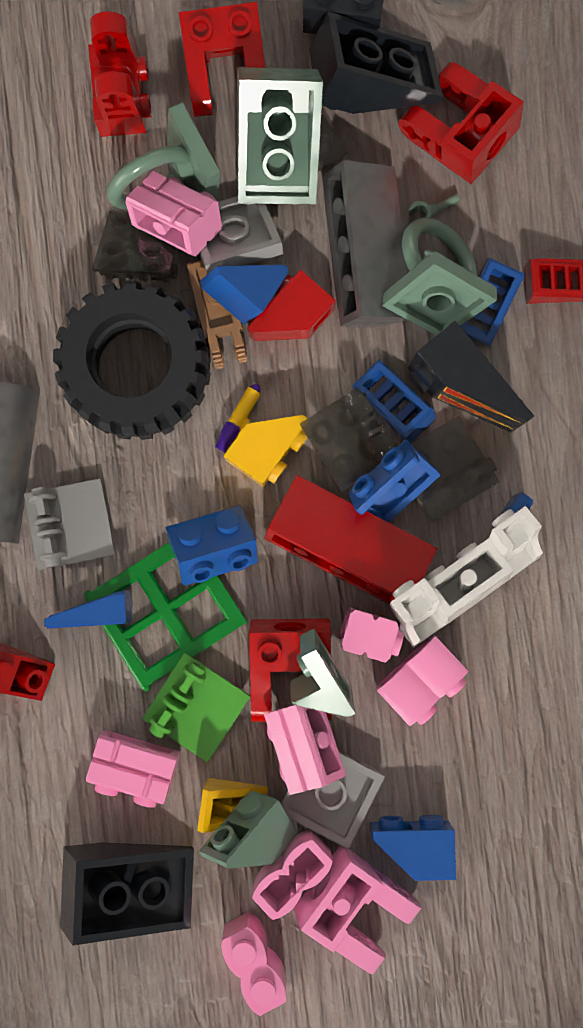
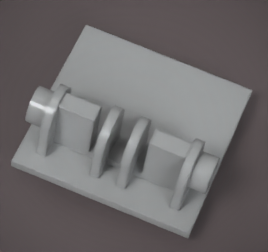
[24,478,116,570]

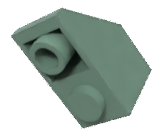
[199,790,298,869]

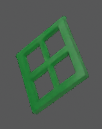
[84,542,247,691]

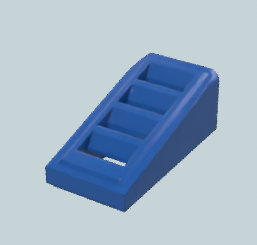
[460,258,525,346]
[352,359,436,443]
[44,591,132,629]

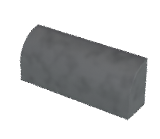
[323,160,408,327]
[0,381,40,544]

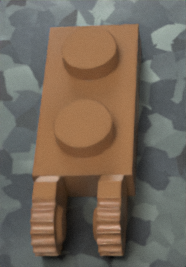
[186,260,248,369]

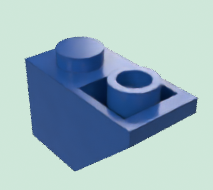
[370,815,456,881]

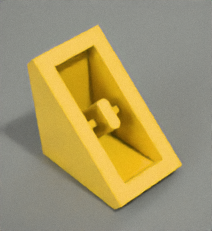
[197,778,268,833]

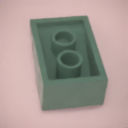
[237,67,323,204]

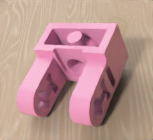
[293,845,422,974]

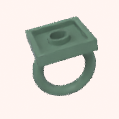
[107,102,220,210]
[382,218,497,336]

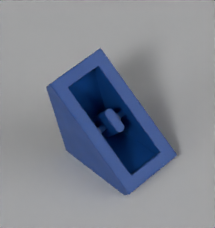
[200,265,288,324]

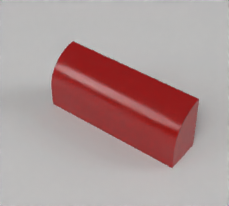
[264,475,438,605]

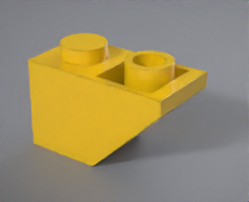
[224,415,310,487]

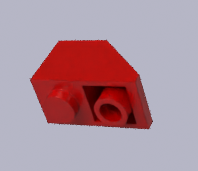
[247,269,336,341]
[0,643,55,701]

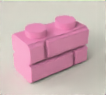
[125,171,222,257]
[338,607,404,663]
[264,704,346,795]
[86,730,181,807]

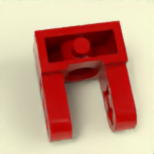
[178,2,265,118]
[88,11,152,137]
[398,62,524,185]
[249,618,332,722]

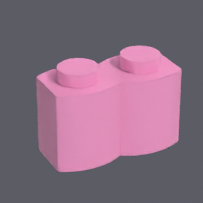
[375,634,469,726]
[252,829,333,920]
[221,911,286,1016]

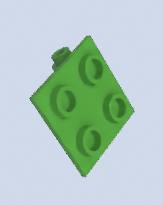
[142,653,251,763]

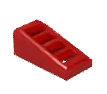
[524,258,583,304]

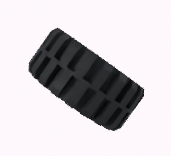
[53,281,211,440]

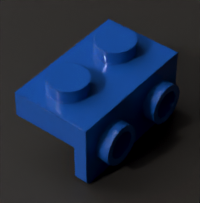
[349,439,441,522]
[165,505,258,585]

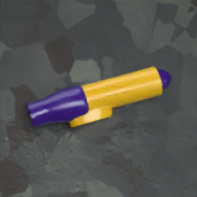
[215,384,261,453]

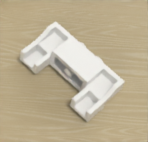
[390,506,543,648]

